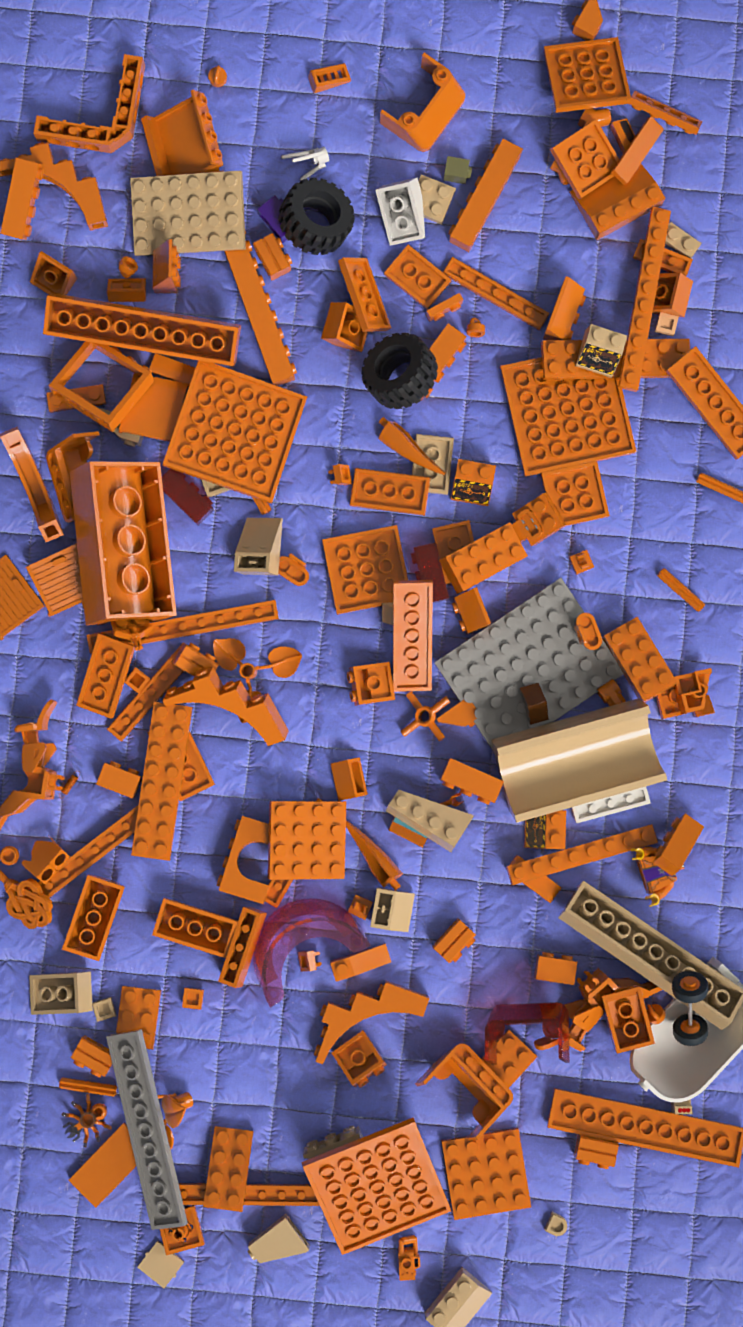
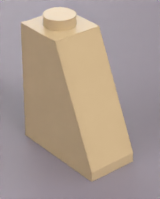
[248,1214,310,1263]

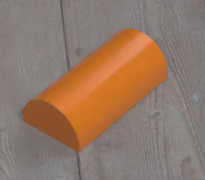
[62,874,125,961]
[152,897,238,958]

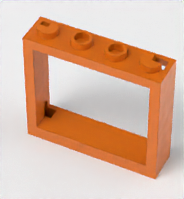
[49,341,154,433]

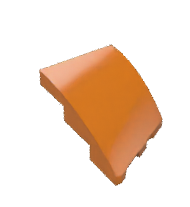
[656,668,712,720]

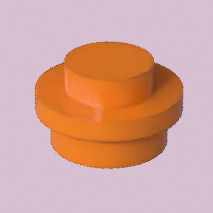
[0,846,19,865]

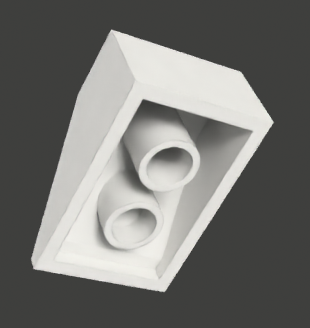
[375,177,425,246]

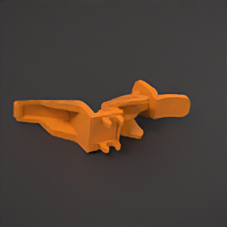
[0,699,65,830]
[534,968,662,1052]

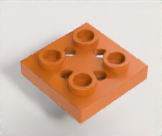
[160,1205,205,1256]

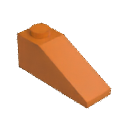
[330,943,391,982]

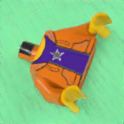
[631,846,685,907]

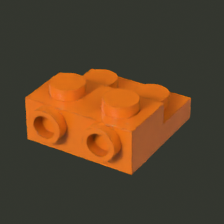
[347,662,395,706]
[332,1030,387,1088]

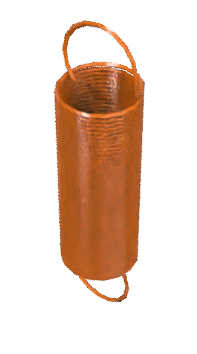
[59,771,80,798]

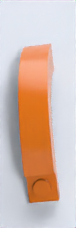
[0,427,64,542]

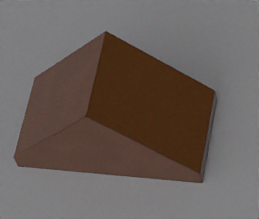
[520,683,549,725]

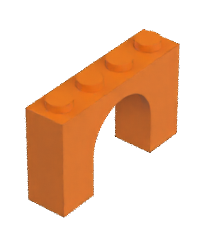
[216,816,269,905]

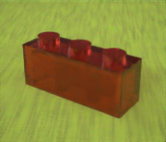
[162,469,214,526]
[410,542,449,604]

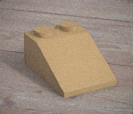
[29,972,93,1015]

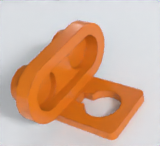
[278,553,309,586]
[574,613,602,650]

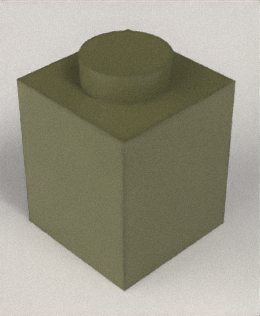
[444,156,472,184]

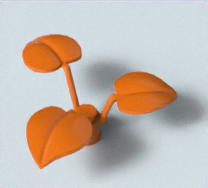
[213,638,302,723]
[158,1092,193,1150]

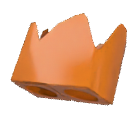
[22,835,70,885]

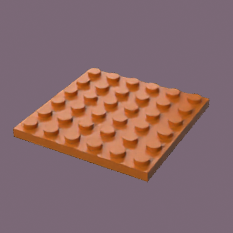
[500,357,637,477]
[162,360,307,504]
[302,1117,451,1255]

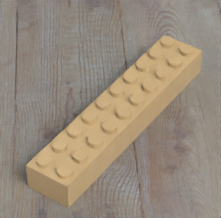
[558,881,743,1030]

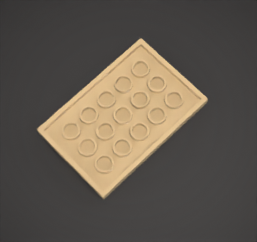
[130,171,246,256]

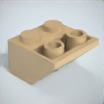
[370,887,415,932]

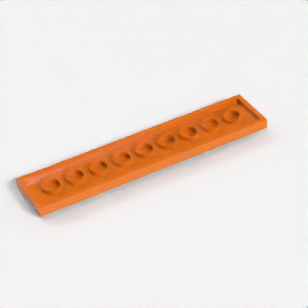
[547,1088,743,1168]

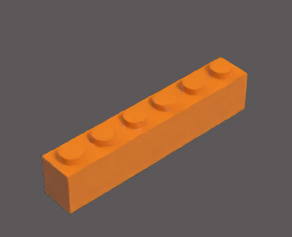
[448,139,523,252]

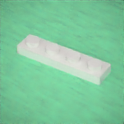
[571,787,651,823]

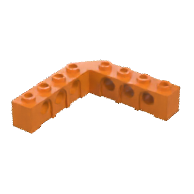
[33,54,145,153]

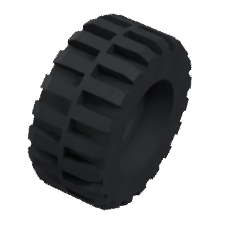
[278,178,355,255]
[361,333,438,409]

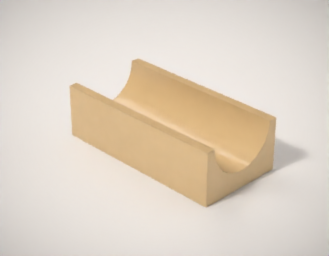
[491,698,667,823]

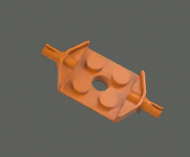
[110,619,153,651]

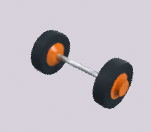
[672,971,708,1046]

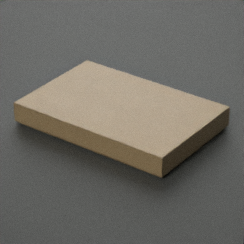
[412,434,454,495]

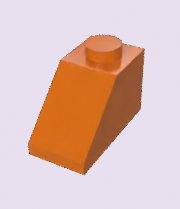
[436,700,477,728]

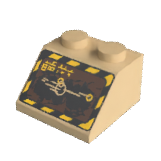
[576,324,627,377]

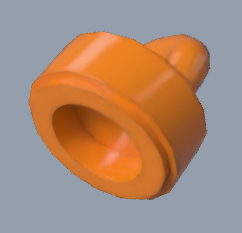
[208,65,227,87]
[119,256,138,278]
[467,317,485,338]
[646,1004,666,1025]

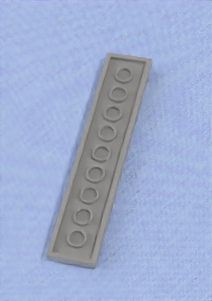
[106,1029,188,1230]

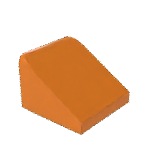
[125,667,150,694]
[693,695,715,718]

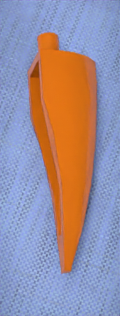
[378,417,446,475]
[346,820,403,891]

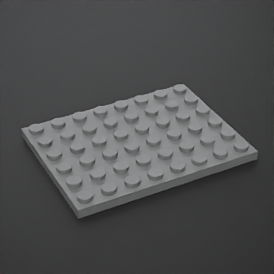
[434,578,623,752]

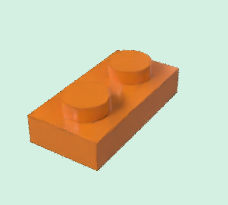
[426,293,463,322]

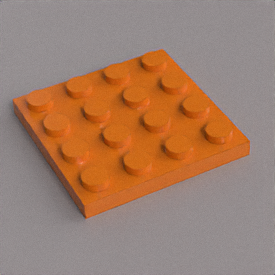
[544,37,631,113]
[322,525,408,615]
[268,801,346,880]
[441,1128,531,1220]

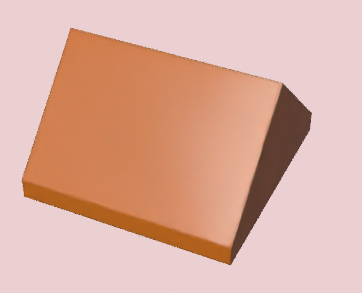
[30,251,77,295]

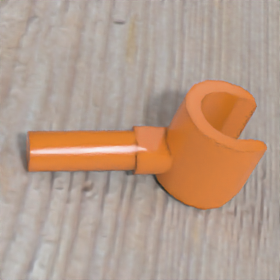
[439,793,464,807]

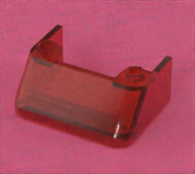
[485,1002,570,1065]

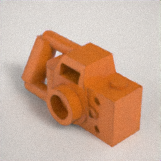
[398,1235,420,1281]

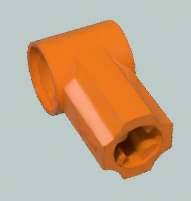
[596,679,626,706]

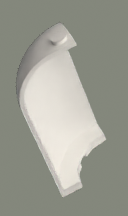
[630,957,743,1102]

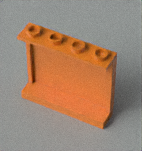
[141,90,223,176]

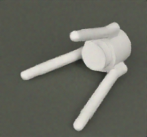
[281,147,329,180]

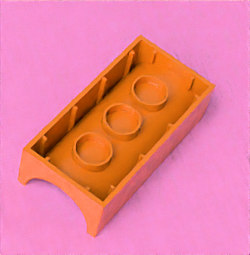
[69,462,177,625]

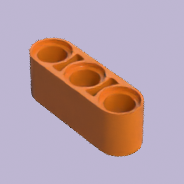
[506,855,562,904]

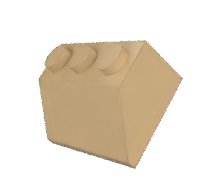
[425,1267,492,1327]

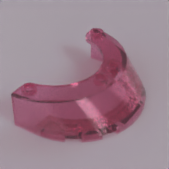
[253,899,371,1008]

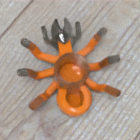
[62,1094,112,1147]

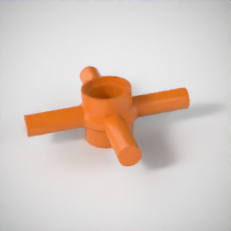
[401,691,450,742]

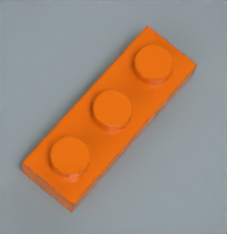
[633,239,693,276]
[46,384,106,413]

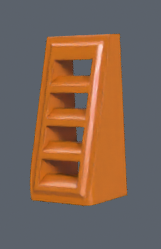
[308,63,351,93]

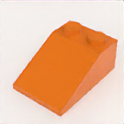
[602,986,655,1054]

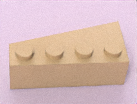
[386,790,474,852]

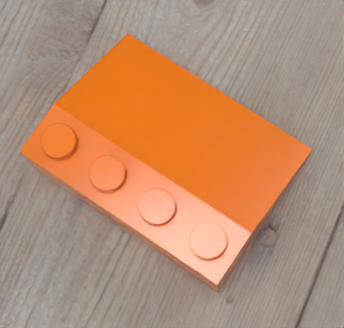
[569,164,665,241]

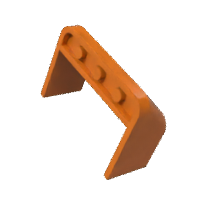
[380,52,465,152]
[46,431,100,523]
[415,1044,513,1141]

